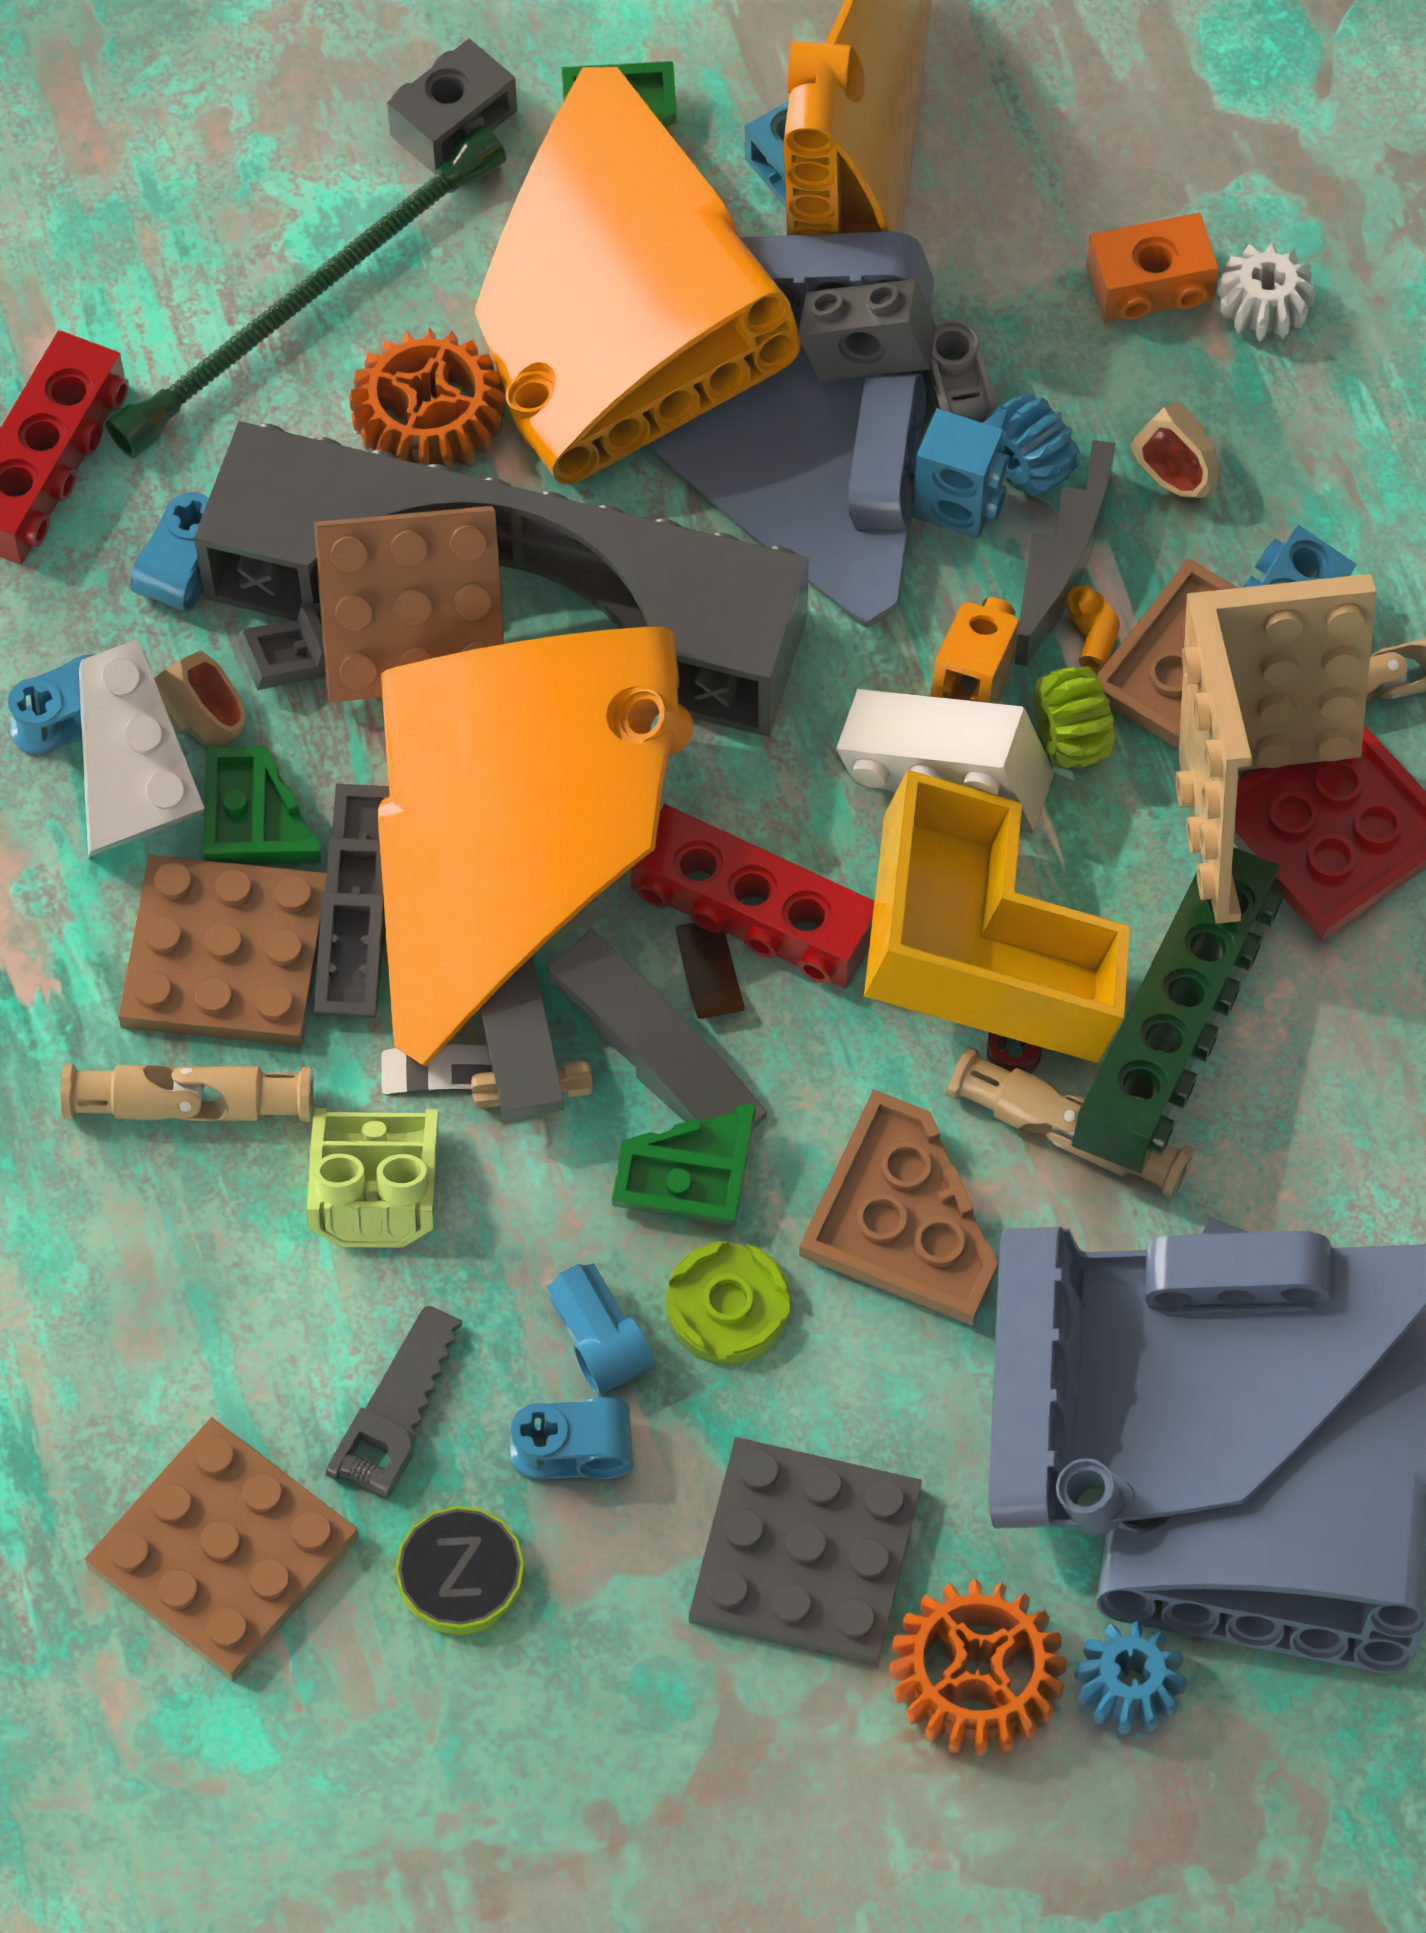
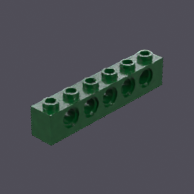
[1071,847,1284,1174]

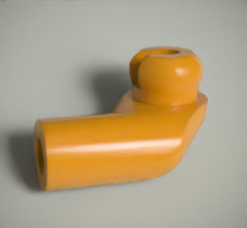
[1065,584,1120,672]

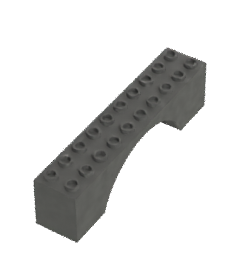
[194,421,809,737]

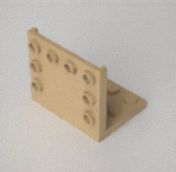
[1176,574,1377,924]

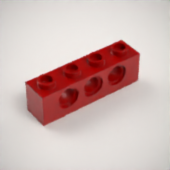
[0,329,129,565]
[630,803,874,989]

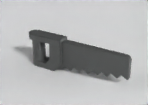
[326,1306,462,1498]

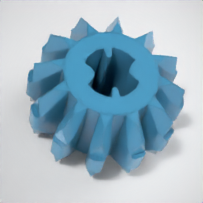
[983,392,1079,496]
[1074,1620,1187,1736]

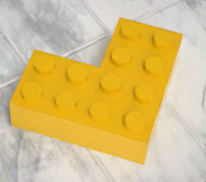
[864,769,1130,1063]

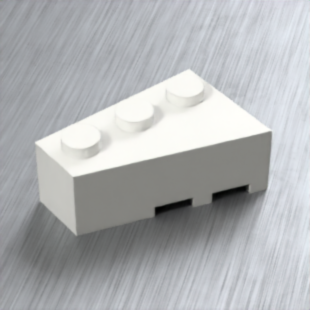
[79,639,204,858]
[836,689,1055,832]

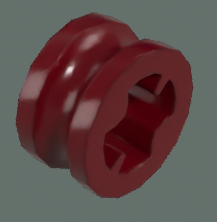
[986,1032,1042,1074]

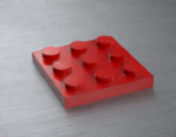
[1234,725,1426,941]

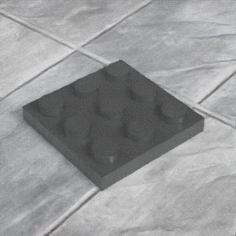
[689,1437,922,1667]

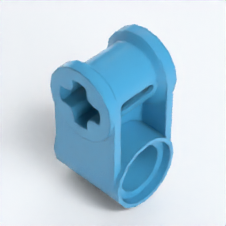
[130,492,209,612]
[8,654,95,755]
[510,1398,634,1481]

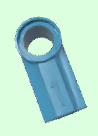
[546,1263,656,1396]

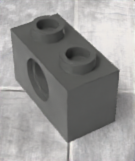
[387,38,518,174]
[798,279,937,382]

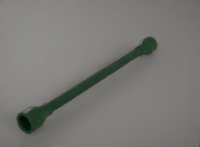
[106,126,507,458]

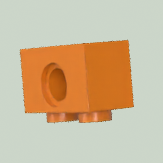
[1086,212,1219,322]

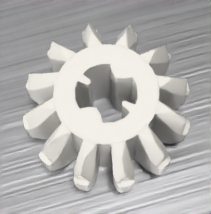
[1217,241,1316,343]

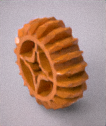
[349,327,506,470]
[889,1578,1067,1757]

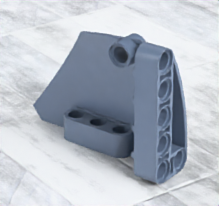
[651,231,934,628]
[989,1227,1426,1536]
[1097,1309,1426,1673]

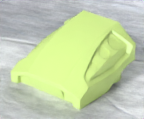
[306,1108,439,1248]

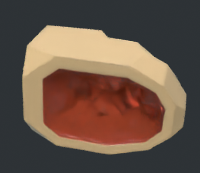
[1130,401,1220,498]
[154,651,246,747]

